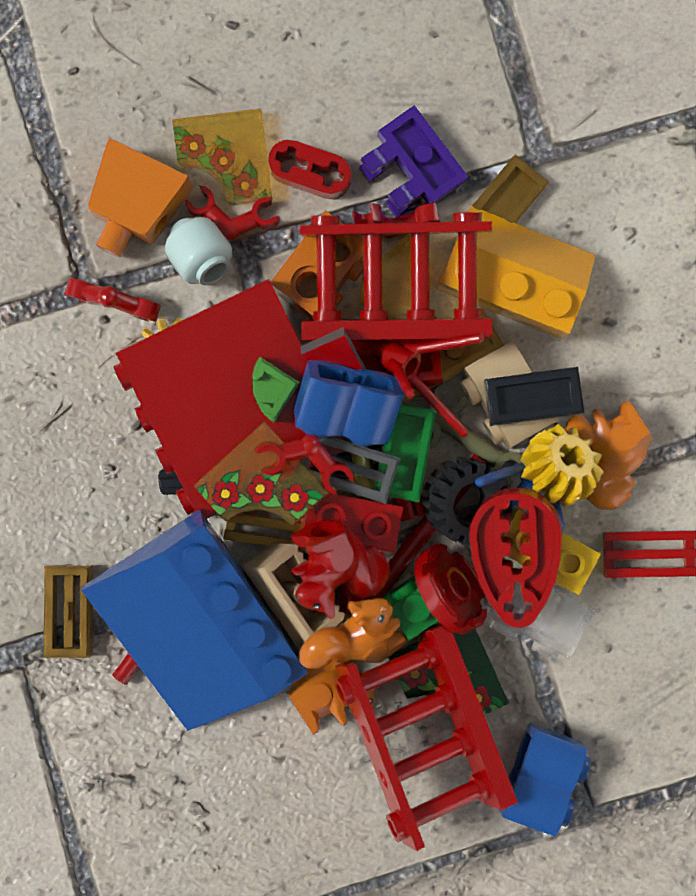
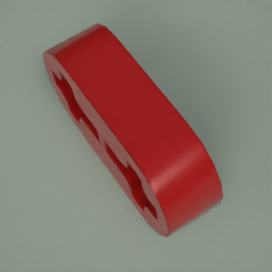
[268,139,351,200]

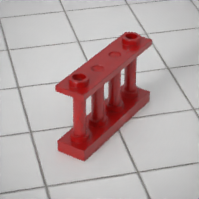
[299,212,492,341]
[334,623,518,851]

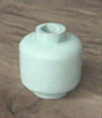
[164,217,233,286]

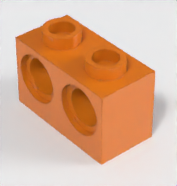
[271,210,364,320]

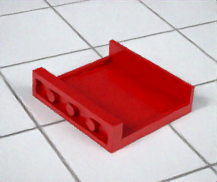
[113,279,349,519]

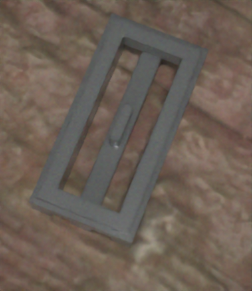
[296,436,401,504]

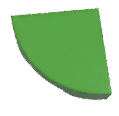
[252,357,300,422]

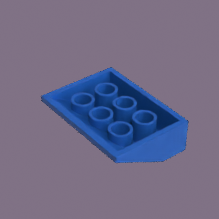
[81,509,308,731]

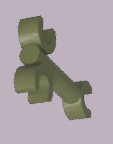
[429,382,522,486]

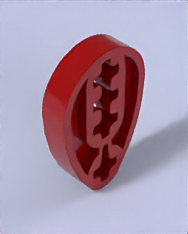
[469,488,563,628]

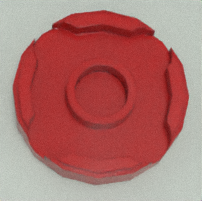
[415,543,488,635]

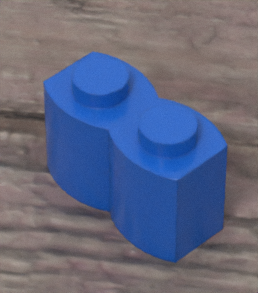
[294,360,404,447]
[499,723,590,837]

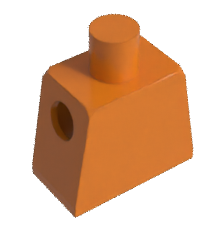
[88,138,193,258]

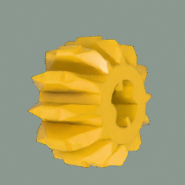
[520,424,604,508]

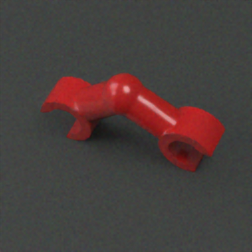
[185,185,280,240]
[352,203,441,239]
[64,278,161,322]
[254,434,354,495]

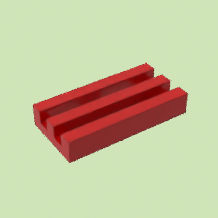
[602,530,696,578]

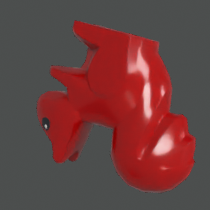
[291,520,390,619]

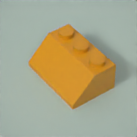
[437,205,595,339]

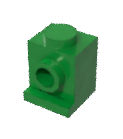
[383,575,438,640]

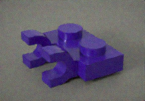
[359,105,468,217]

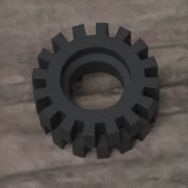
[422,457,513,546]

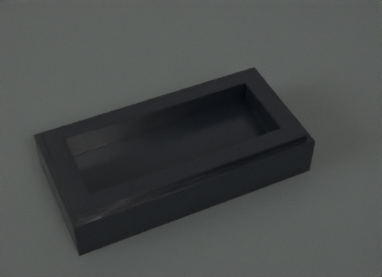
[483,367,585,426]

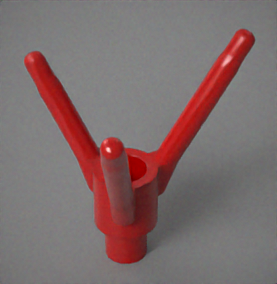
[371,333,484,437]

